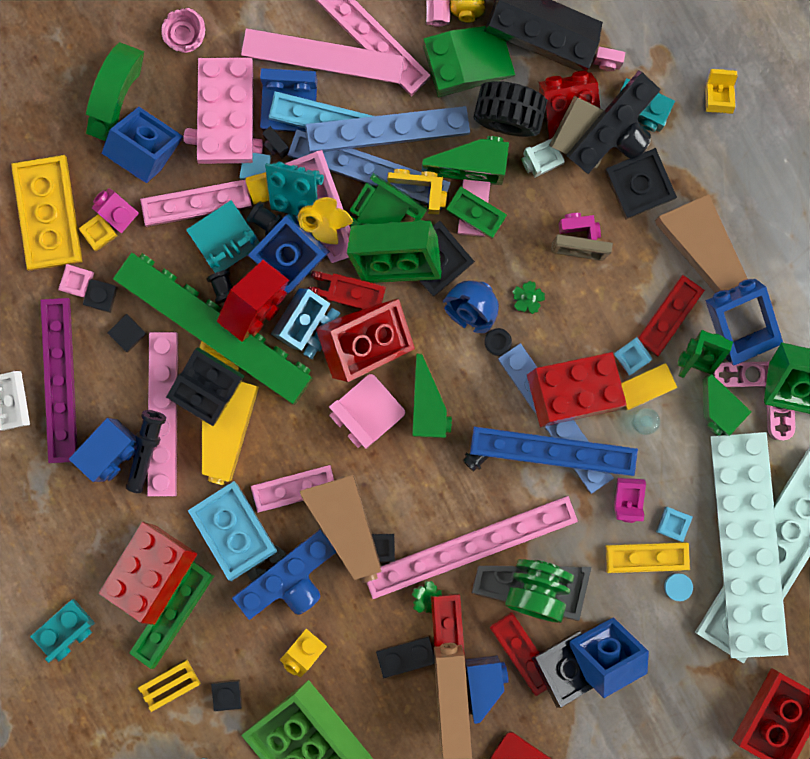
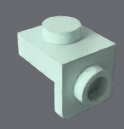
[522,138,565,178]

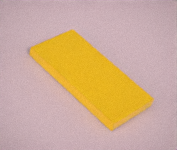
[11,155,83,271]

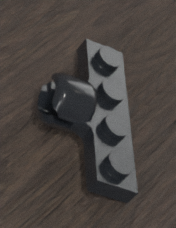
[566,70,661,174]

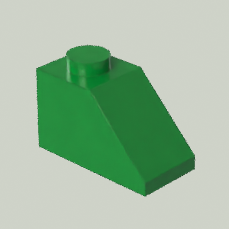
[702,374,752,436]

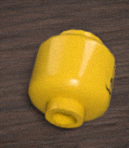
[450,0,486,22]

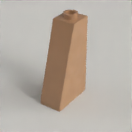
[655,194,748,293]
[300,475,382,583]
[434,643,472,759]

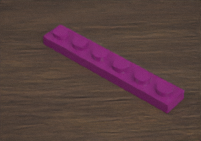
[41,298,78,463]

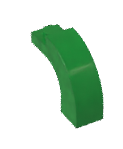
[86,42,145,141]

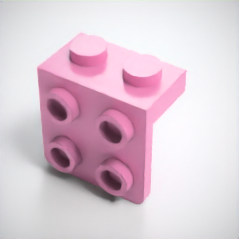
[329,374,405,449]

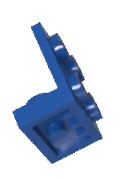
[260,68,318,132]

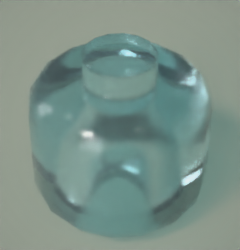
[631,408,660,435]

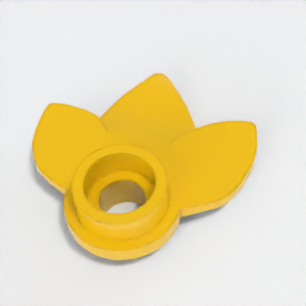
[297,197,353,245]

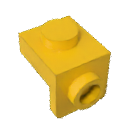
[705,69,738,114]
[280,629,327,678]

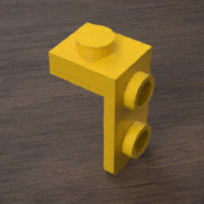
[387,169,447,215]

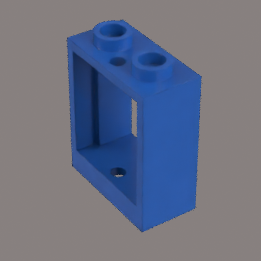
[705,279,783,366]

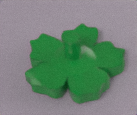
[512,281,545,314]
[412,580,442,613]

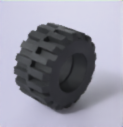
[473,81,547,137]

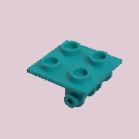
[265,162,324,218]
[186,200,260,273]

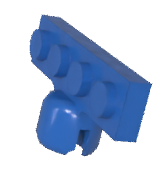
[232,529,336,620]

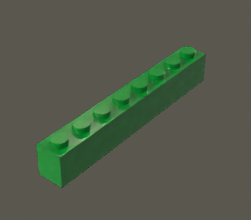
[113,253,313,405]

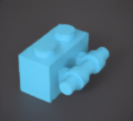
[271,288,340,359]

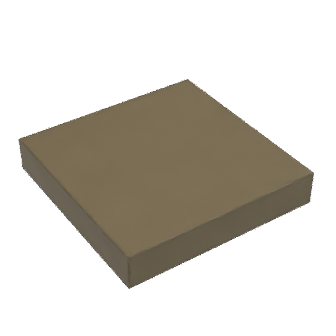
[549,96,604,168]
[551,234,613,261]

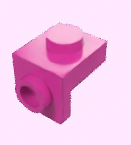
[92,188,139,233]
[558,213,601,240]
[614,478,646,523]

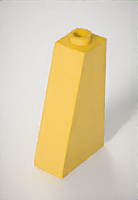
[202,382,259,485]

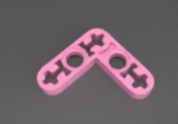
[713,362,795,441]

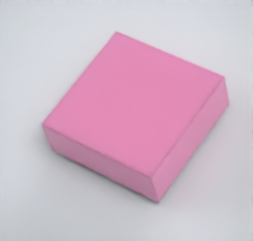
[58,264,94,298]

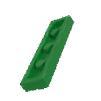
[129,561,215,669]

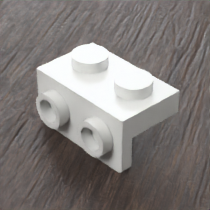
[0,371,30,431]

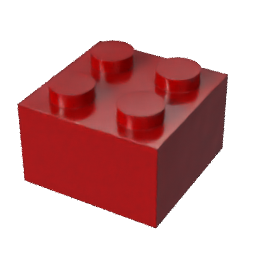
[217,260,289,342]

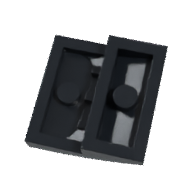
[166,347,245,426]

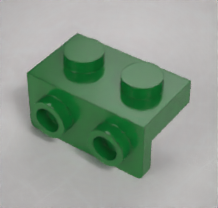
[677,330,733,378]

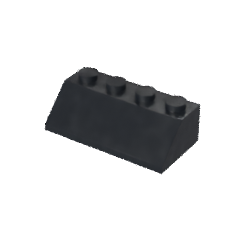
[484,0,603,71]

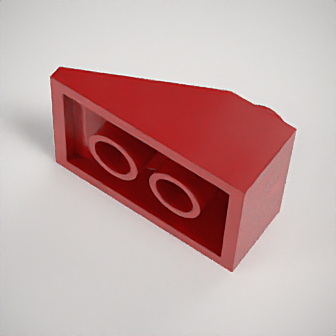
[315,299,415,382]

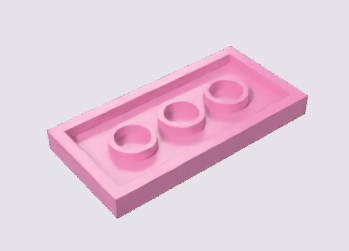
[197,58,253,164]

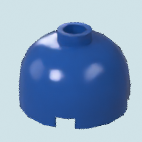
[443,281,499,333]

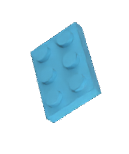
[188,481,277,581]

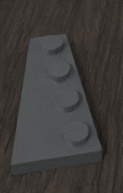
[471,566,591,621]

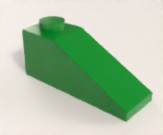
[412,353,452,438]

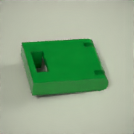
[350,173,428,226]

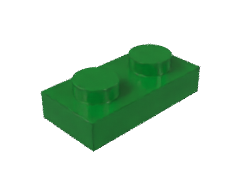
[446,186,507,239]

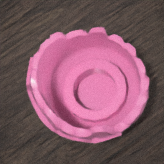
[161,8,205,53]

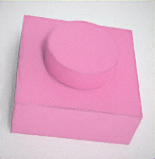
[593,47,625,71]

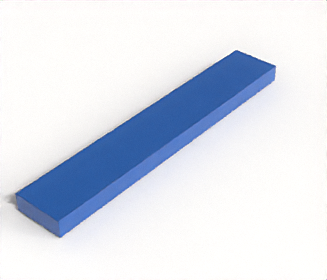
[470,427,638,476]

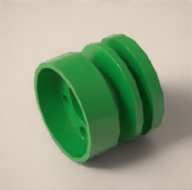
[505,559,575,623]

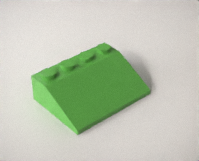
[241,680,373,759]

